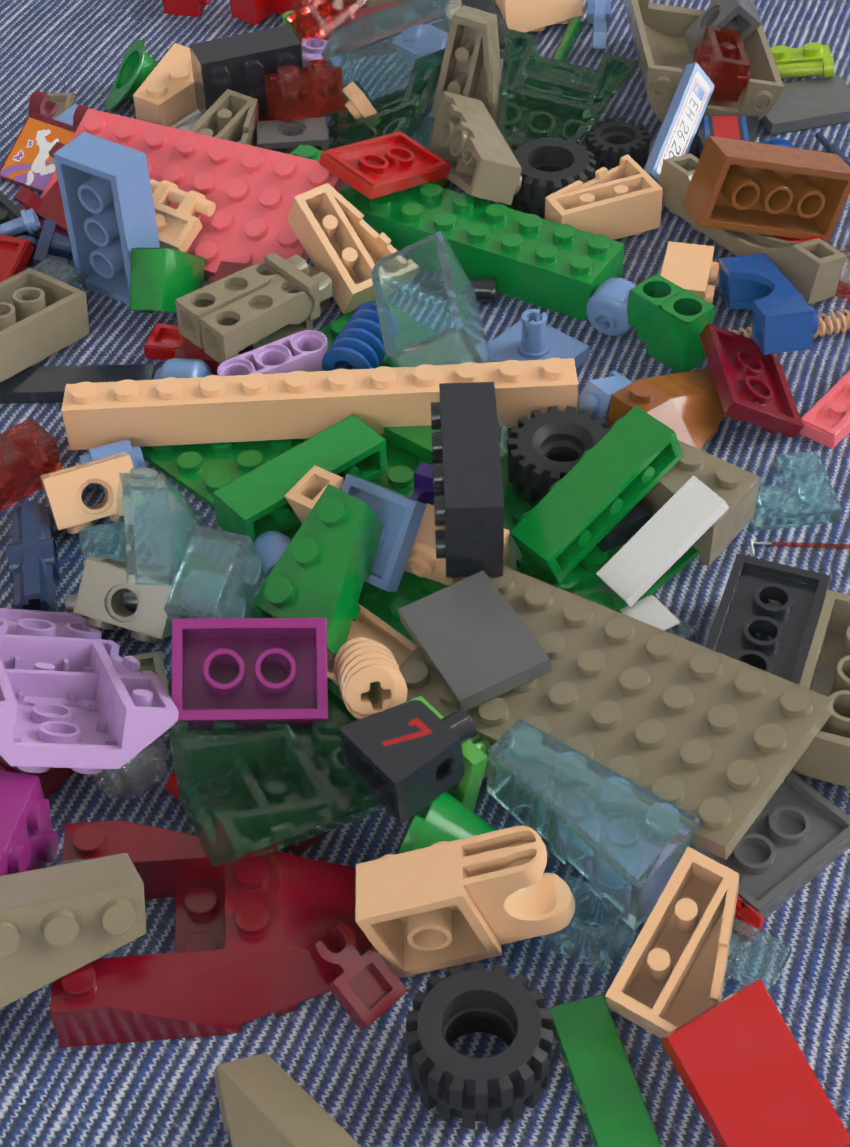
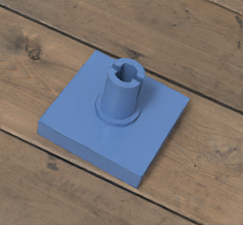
[477,309,590,369]
[341,474,427,593]

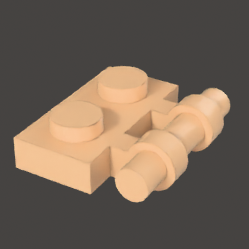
[150,179,216,253]

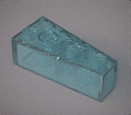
[487,718,701,931]

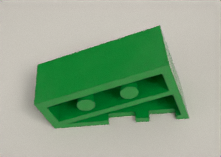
[251,484,384,658]

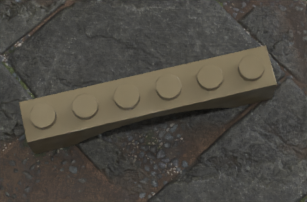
[658,153,847,304]

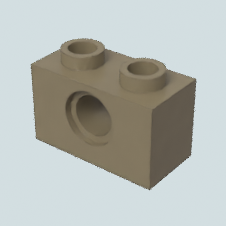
[73,555,189,643]

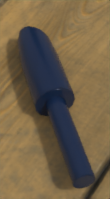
[815,132,850,166]

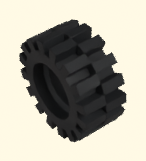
[586,118,650,171]

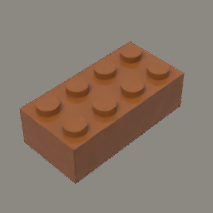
[682,135,850,242]

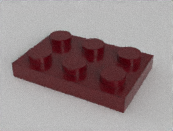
[699,323,804,438]

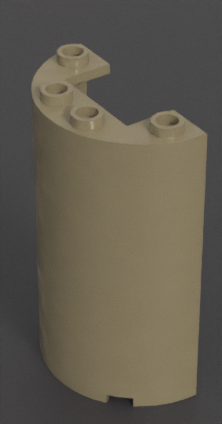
[623,0,784,122]

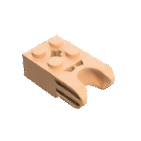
[355,826,575,978]

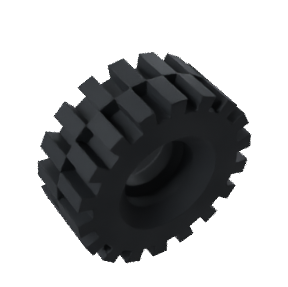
[508,406,611,504]

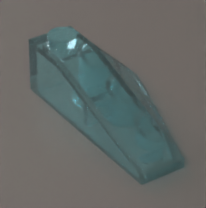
[116,468,210,586]

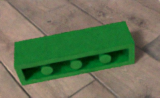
[510,405,684,583]
[213,414,387,553]

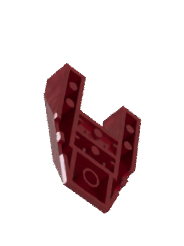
[50,820,378,1048]

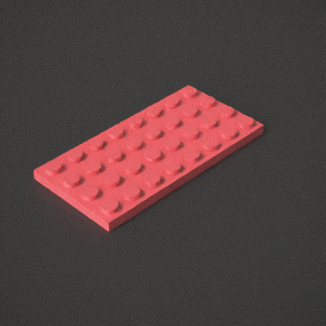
[38,108,344,278]

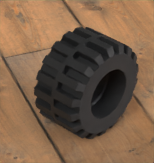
[505,137,596,219]
[406,963,553,1129]

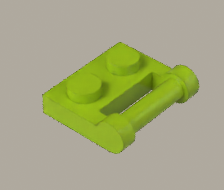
[770,42,834,79]

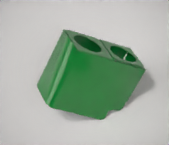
[129,248,205,314]
[627,274,715,373]

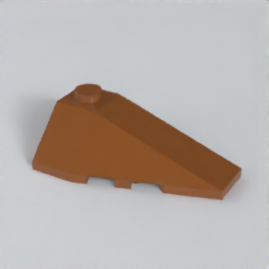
[607,368,728,451]

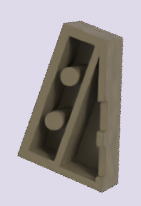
[430,5,505,131]
[188,89,259,146]
[640,440,760,567]

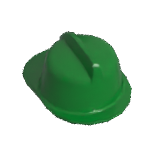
[104,40,158,111]

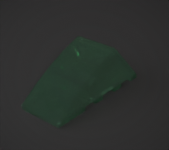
[498,28,637,149]
[329,48,445,149]
[168,721,384,867]

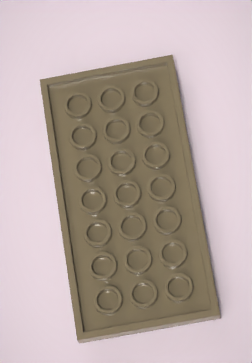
[399,566,833,860]

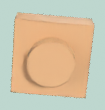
[342,81,382,128]

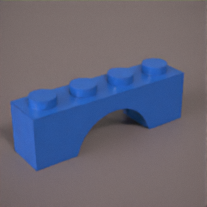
[719,253,818,355]

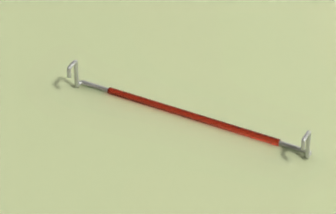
[750,540,850,557]

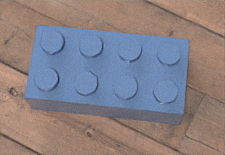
[53,132,160,305]

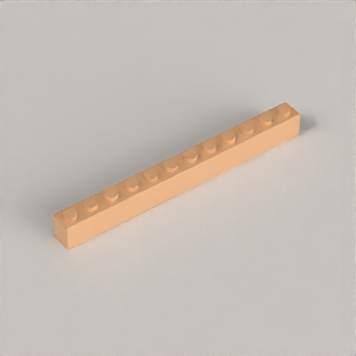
[61,358,578,450]

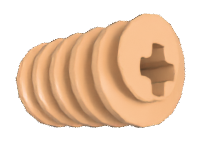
[333,636,408,719]

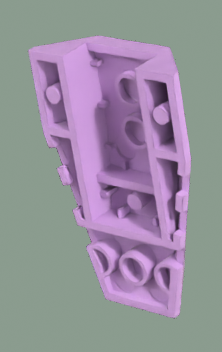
[0,608,179,774]

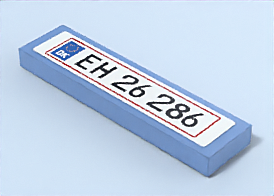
[644,62,715,183]

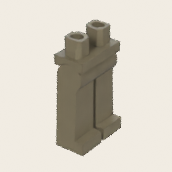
[175,252,333,364]

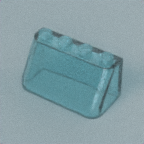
[321,0,462,106]
[371,231,492,367]

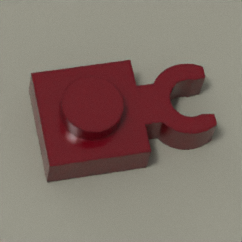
[309,921,408,1030]

